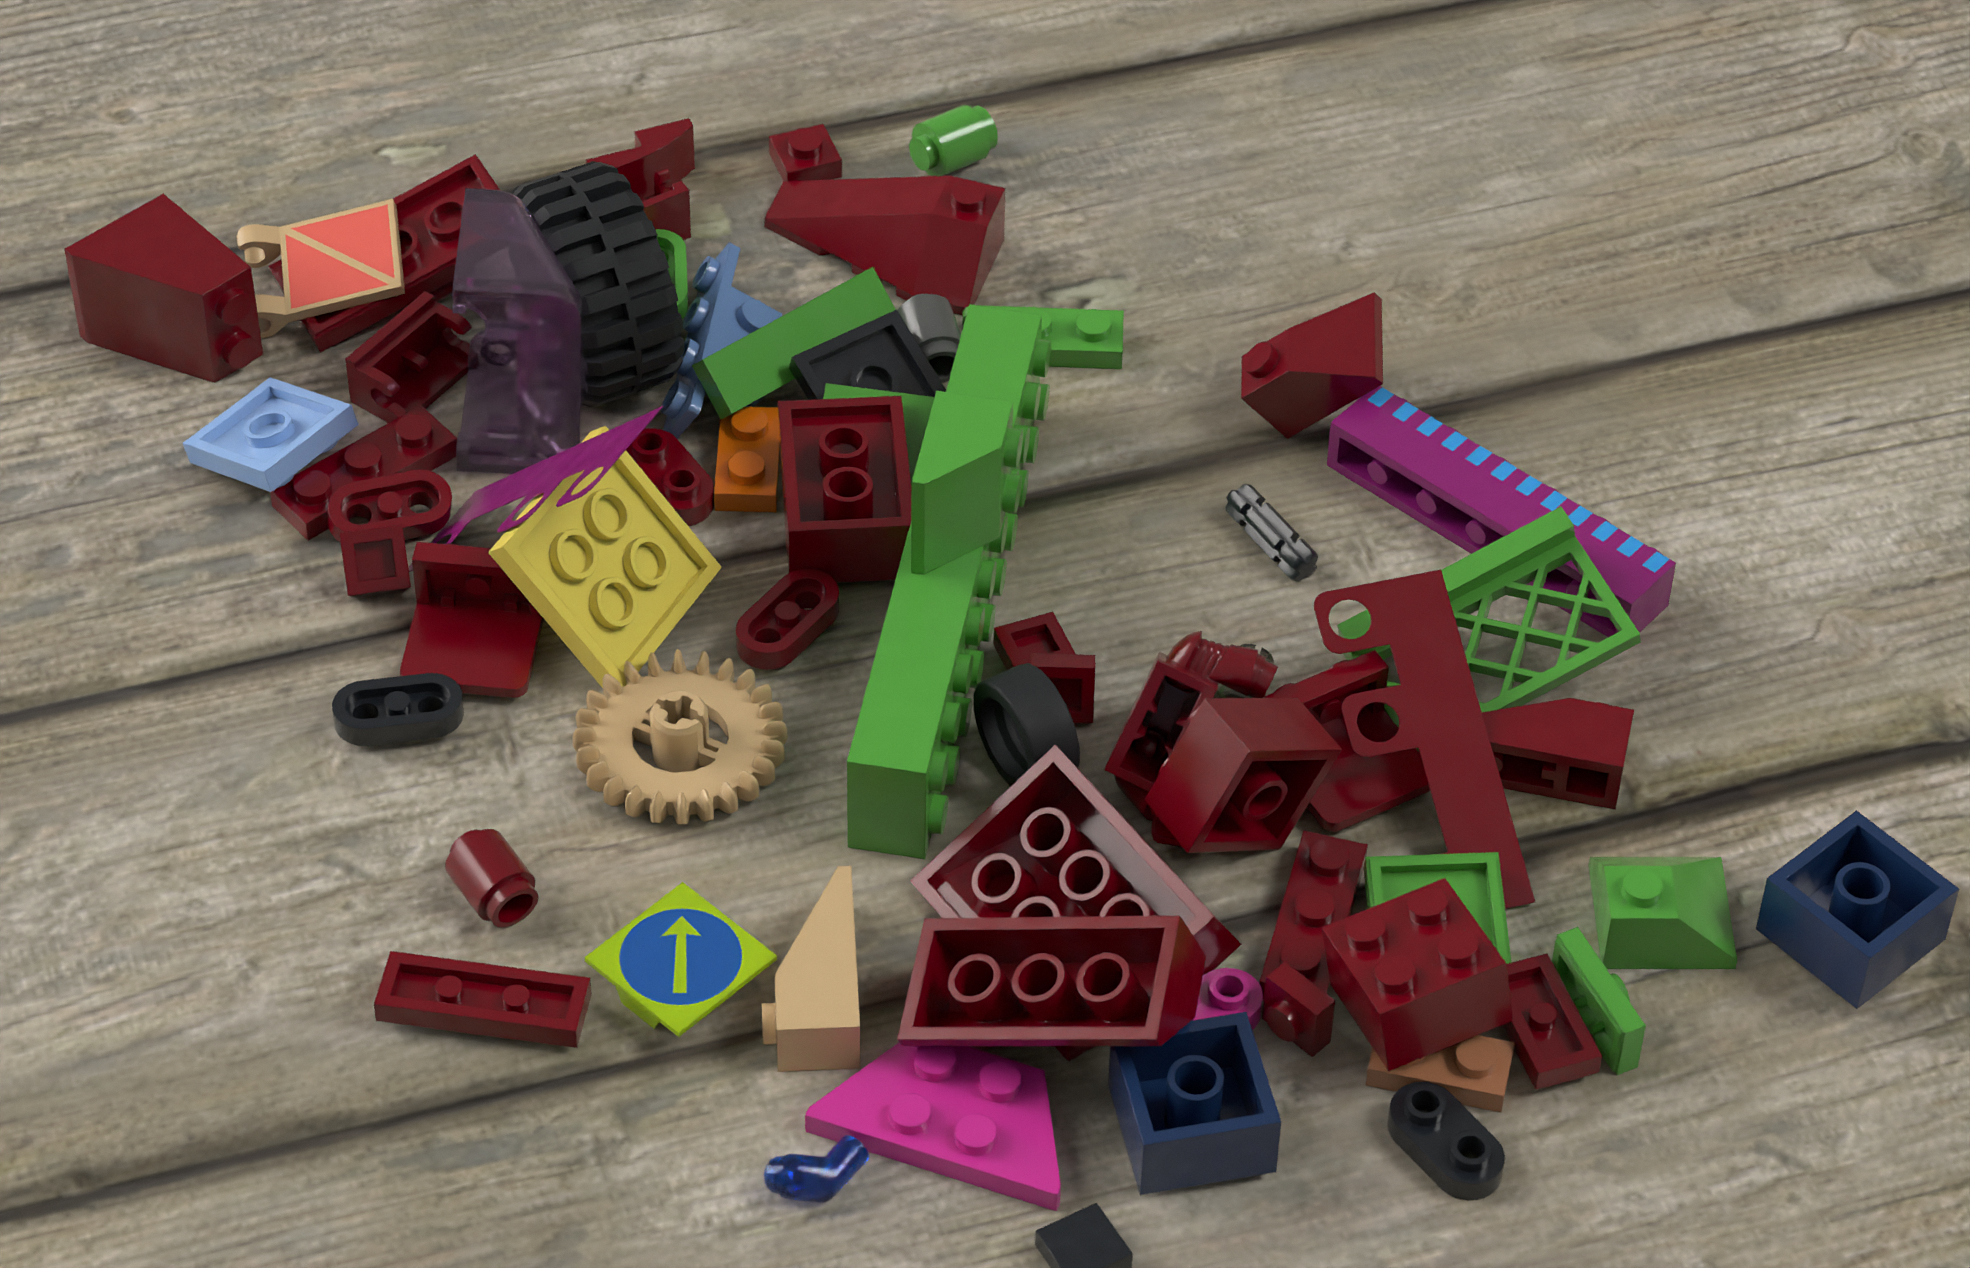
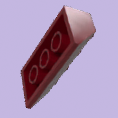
[897,915,1206,1046]

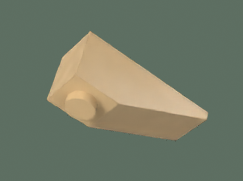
[762,866,860,1072]

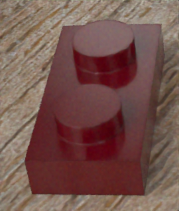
[1502,953,1602,1090]

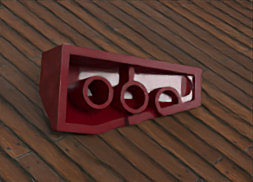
[764,175,1006,316]

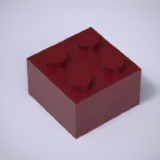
[1144,698,1342,853]
[1321,878,1513,1071]

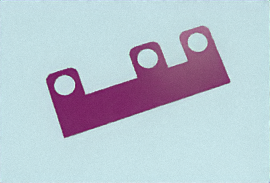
[408,406,663,572]

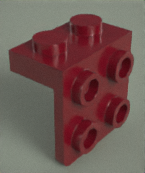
[400,542,544,698]
[1264,650,1430,832]

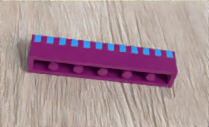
[1327,386,1676,637]

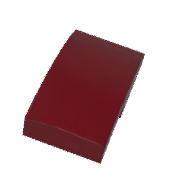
[586,118,695,199]

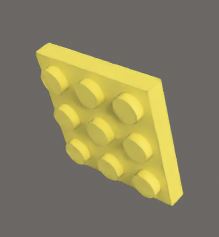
[488,426,722,688]

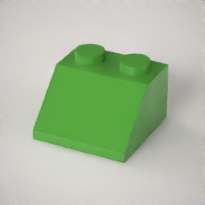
[911,391,1023,575]

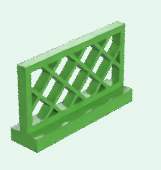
[1337,507,1641,753]

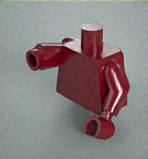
[1104,631,1278,848]

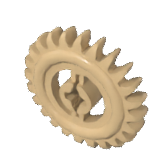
[572,649,788,825]

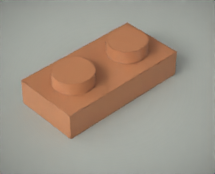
[1366,1035,1515,1112]

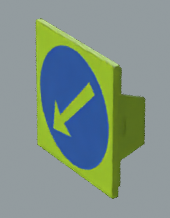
[584,882,777,1037]

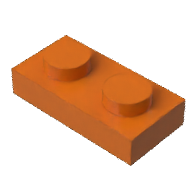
[714,407,781,513]

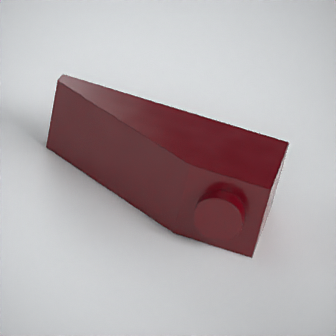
[1482,698,1634,810]

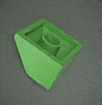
[1588,857,1737,969]

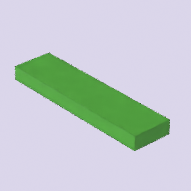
[691,267,896,419]

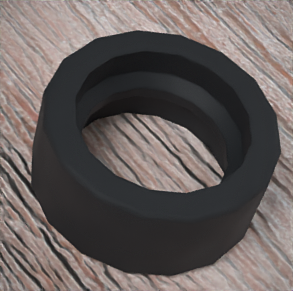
[973,663,1080,786]

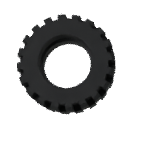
[502,161,684,407]

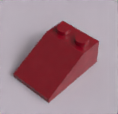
[778,396,912,583]

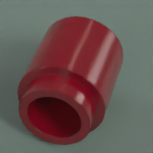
[445,829,539,928]

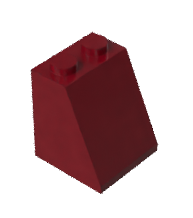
[64,193,263,383]

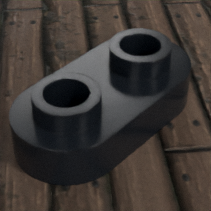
[332,673,464,746]
[1387,1082,1505,1201]

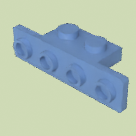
[661,242,782,439]

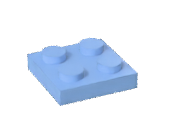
[183,377,358,492]

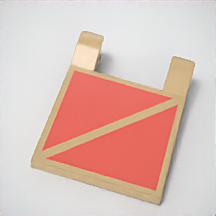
[237,199,405,338]

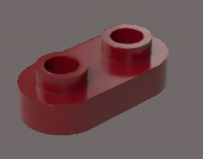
[626,428,714,526]
[328,470,452,542]
[736,569,839,670]

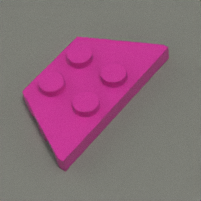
[805,1042,1061,1211]

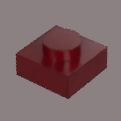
[769,124,842,181]
[339,524,411,596]
[993,611,1076,670]
[1030,653,1095,723]
[1262,962,1336,1057]

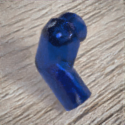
[763,1135,869,1203]

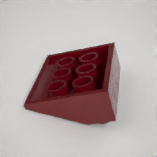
[910,745,1242,1061]

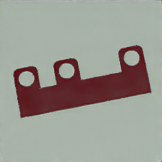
[1314,569,1536,909]

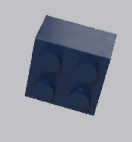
[1756,810,1959,1009]
[1108,1012,1282,1195]

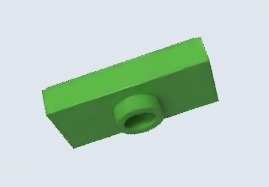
[1552,927,1646,1075]

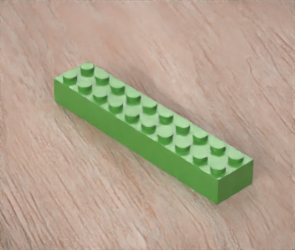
[847,304,1051,859]

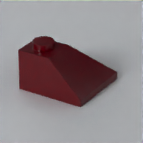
[1241,292,1383,439]

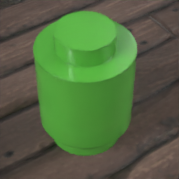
[909,105,998,176]

